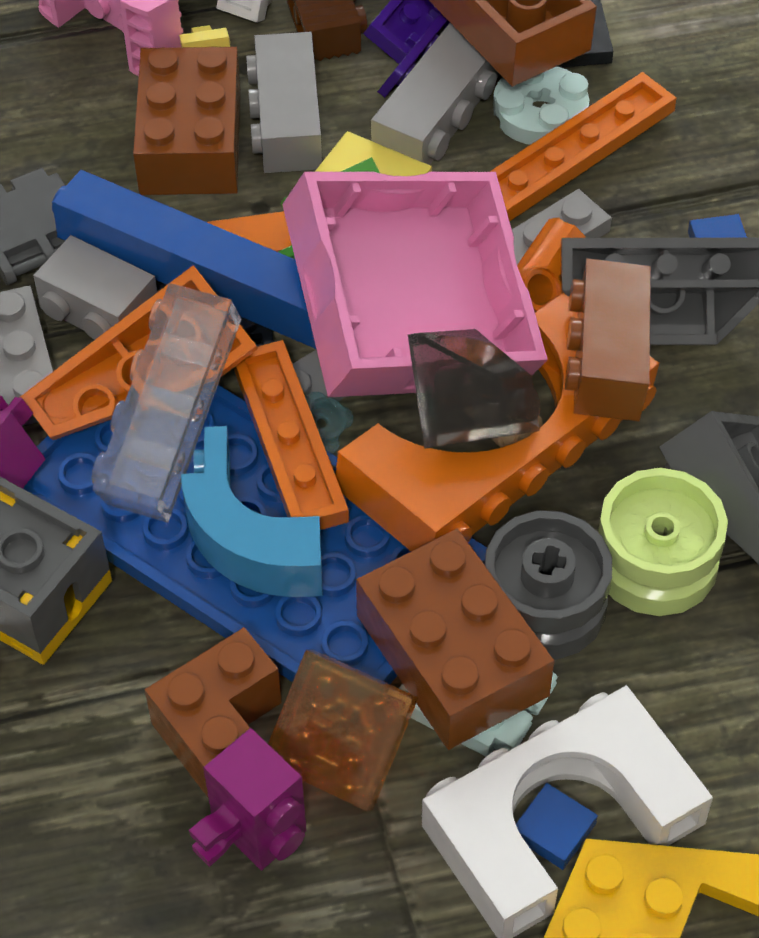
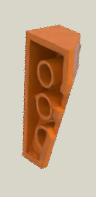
[20,265,258,440]

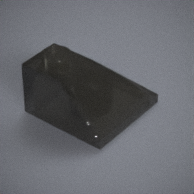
[408,329,540,449]

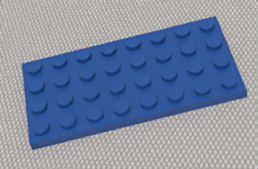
[23,382,487,724]

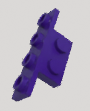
[363,0,450,98]

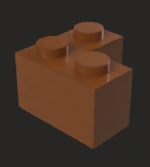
[144,627,282,797]

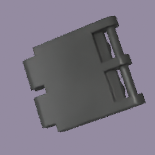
[0,167,65,286]

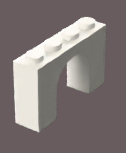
[422,685,713,938]

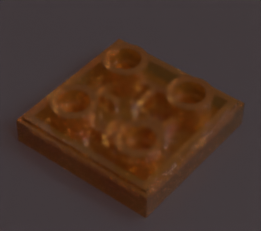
[268,649,419,811]

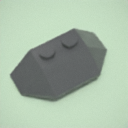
[561,237,759,345]

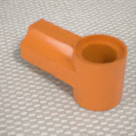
[517,218,586,312]

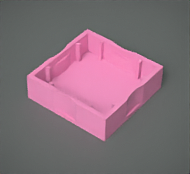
[282,172,548,397]

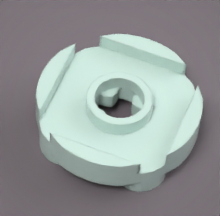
[493,66,590,145]

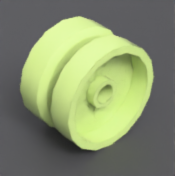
[598,468,728,616]

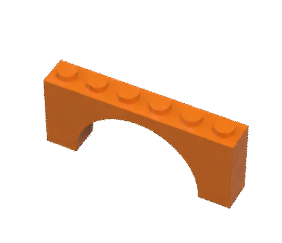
[336,293,659,551]

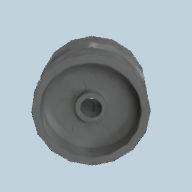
[485,511,612,660]

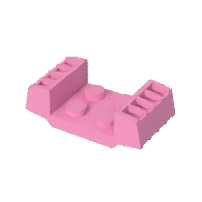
[38,0,183,76]

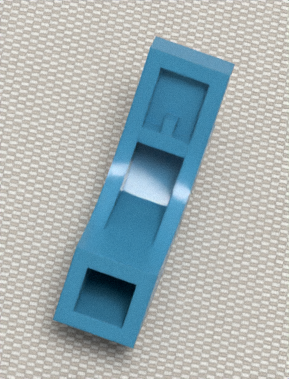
[181,426,323,597]

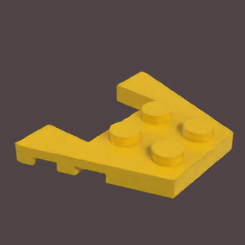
[544,839,759,938]

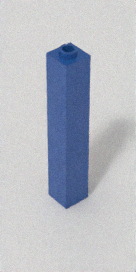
[52,170,316,349]

